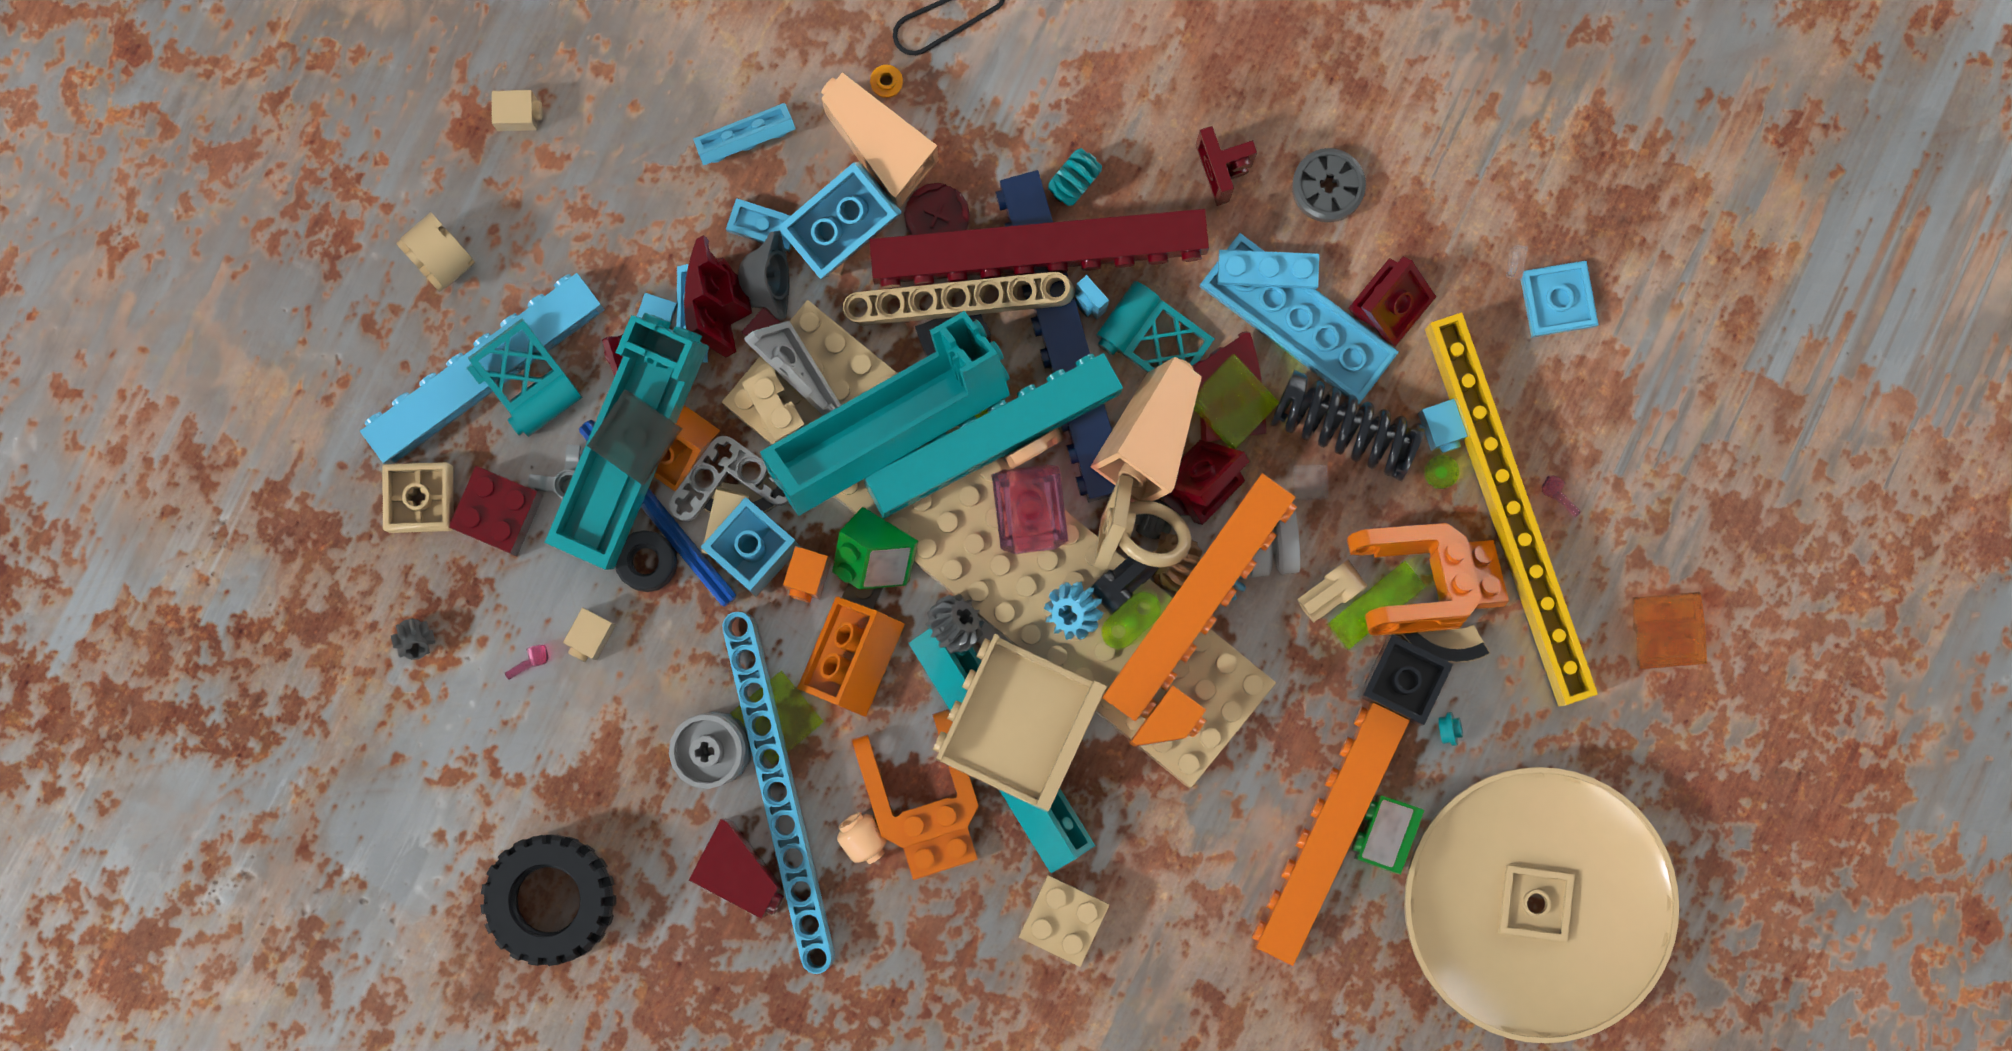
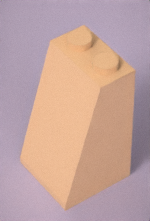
[821,73,939,209]
[1090,357,1202,502]

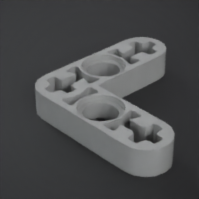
[669,436,789,522]

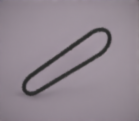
[893,0,1005,56]

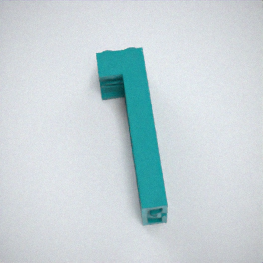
[760,311,1010,516]
[544,312,709,570]

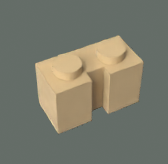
[741,366,805,442]

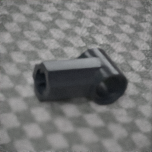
[1091,557,1159,615]

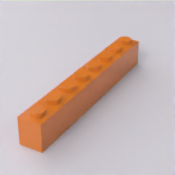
[1102,473,1297,722]
[1251,703,1410,966]

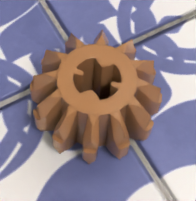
[1152,534,1202,591]

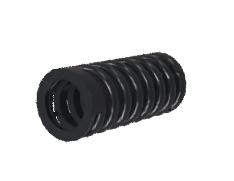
[1270,370,1426,481]

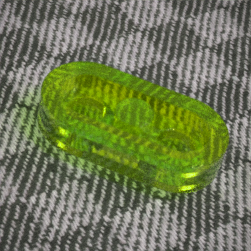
[1101,592,1161,649]

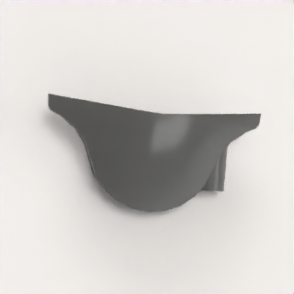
[738,231,789,319]

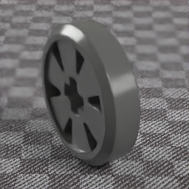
[1292,148,1366,222]

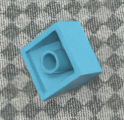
[701,497,801,597]

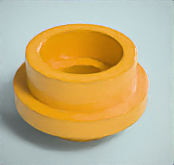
[870,65,903,98]

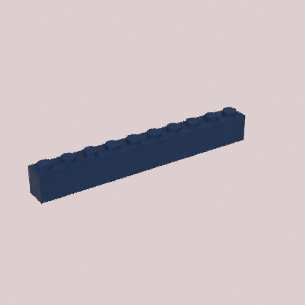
[995,170,1115,503]

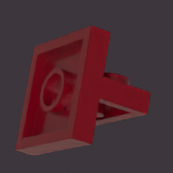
[1195,126,1257,206]
[1348,256,1436,347]
[1168,439,1250,525]

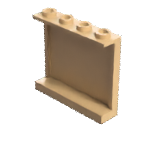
[933,634,1107,812]

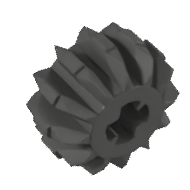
[925,594,985,654]

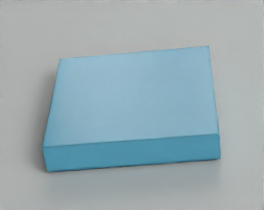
[1519,261,1599,338]

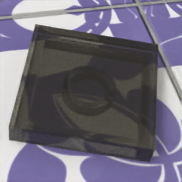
[587,389,683,485]

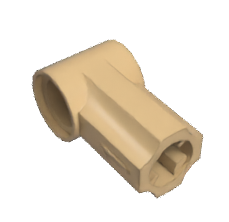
[1297,559,1368,623]

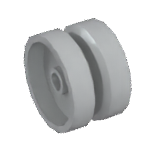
[1250,502,1300,578]
[669,711,751,789]

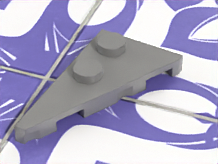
[744,321,841,416]

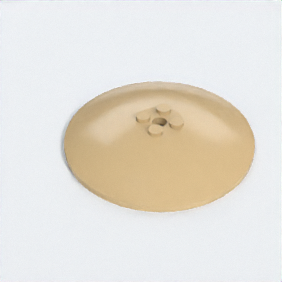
[1404,767,1679,1043]

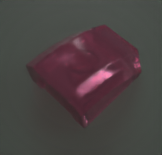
[991,464,1068,554]

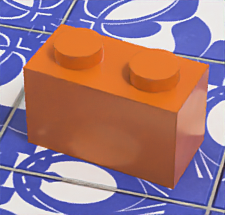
[783,546,832,603]

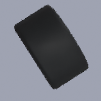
[615,530,678,592]

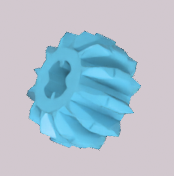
[1044,581,1104,640]

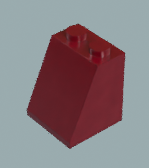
[689,819,784,919]

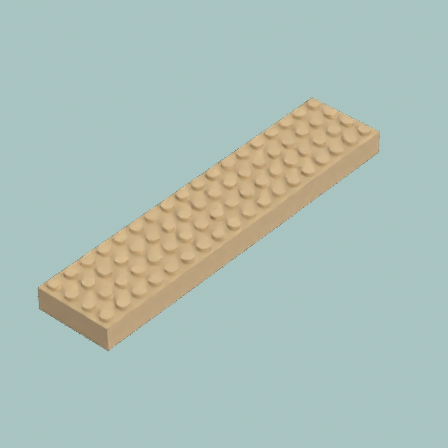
[722,300,1276,788]

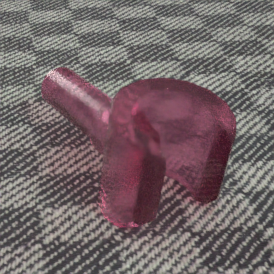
[1542,475,1581,517]
[505,645,549,680]

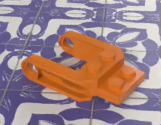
[1347,523,1509,636]
[852,709,979,880]

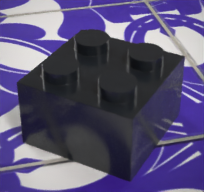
[1358,634,1453,726]

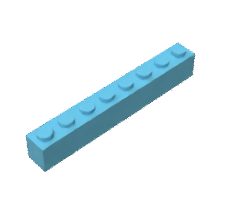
[360,273,605,464]

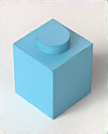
[1418,399,1467,453]

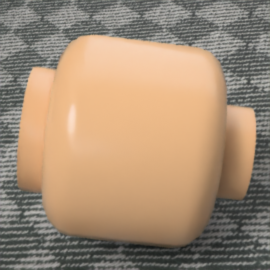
[837,812,887,864]

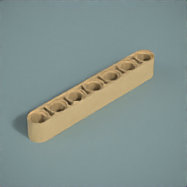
[843,272,1075,326]

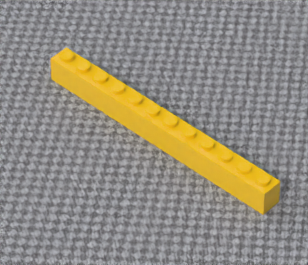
[1425,312,1598,707]

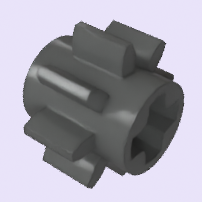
[1135,499,1172,539]
[391,618,435,660]

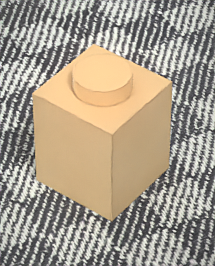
[492,90,542,131]
[563,607,616,662]

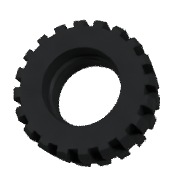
[480,835,616,966]

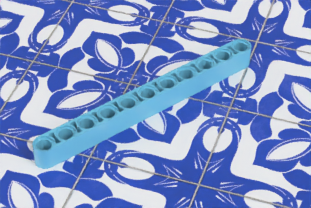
[722,612,835,974]

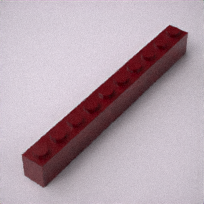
[869,209,1209,289]

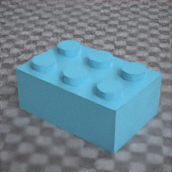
[778,161,902,279]

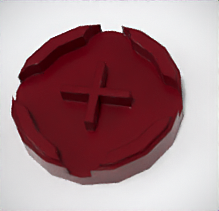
[904,183,970,235]

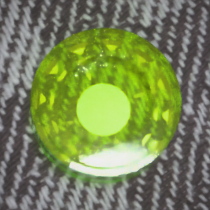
[1424,455,1459,489]

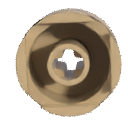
[396,212,475,292]

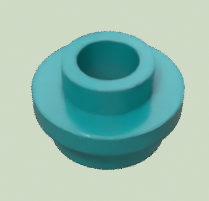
[1438,712,1463,746]

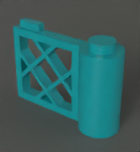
[1096,281,1215,373]
[466,318,583,437]

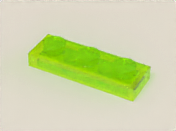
[1326,561,1426,650]

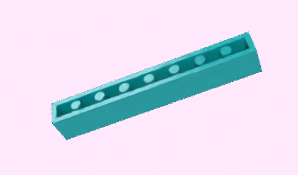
[864,353,1123,519]
[909,628,1096,873]

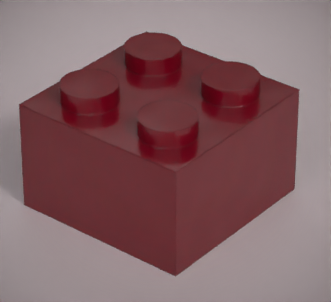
[449,466,543,557]

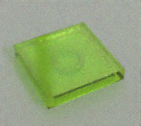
[1194,354,1280,449]
[730,670,824,765]

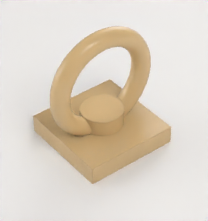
[1093,474,1192,570]

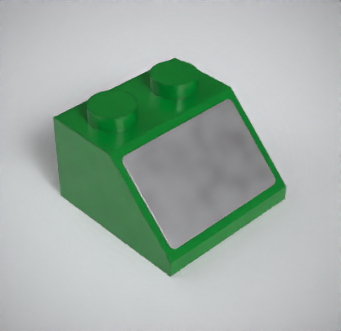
[832,507,918,589]
[1352,795,1425,875]

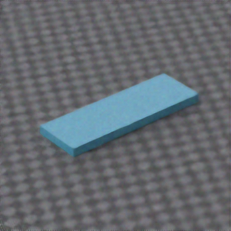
[1199,233,1399,405]

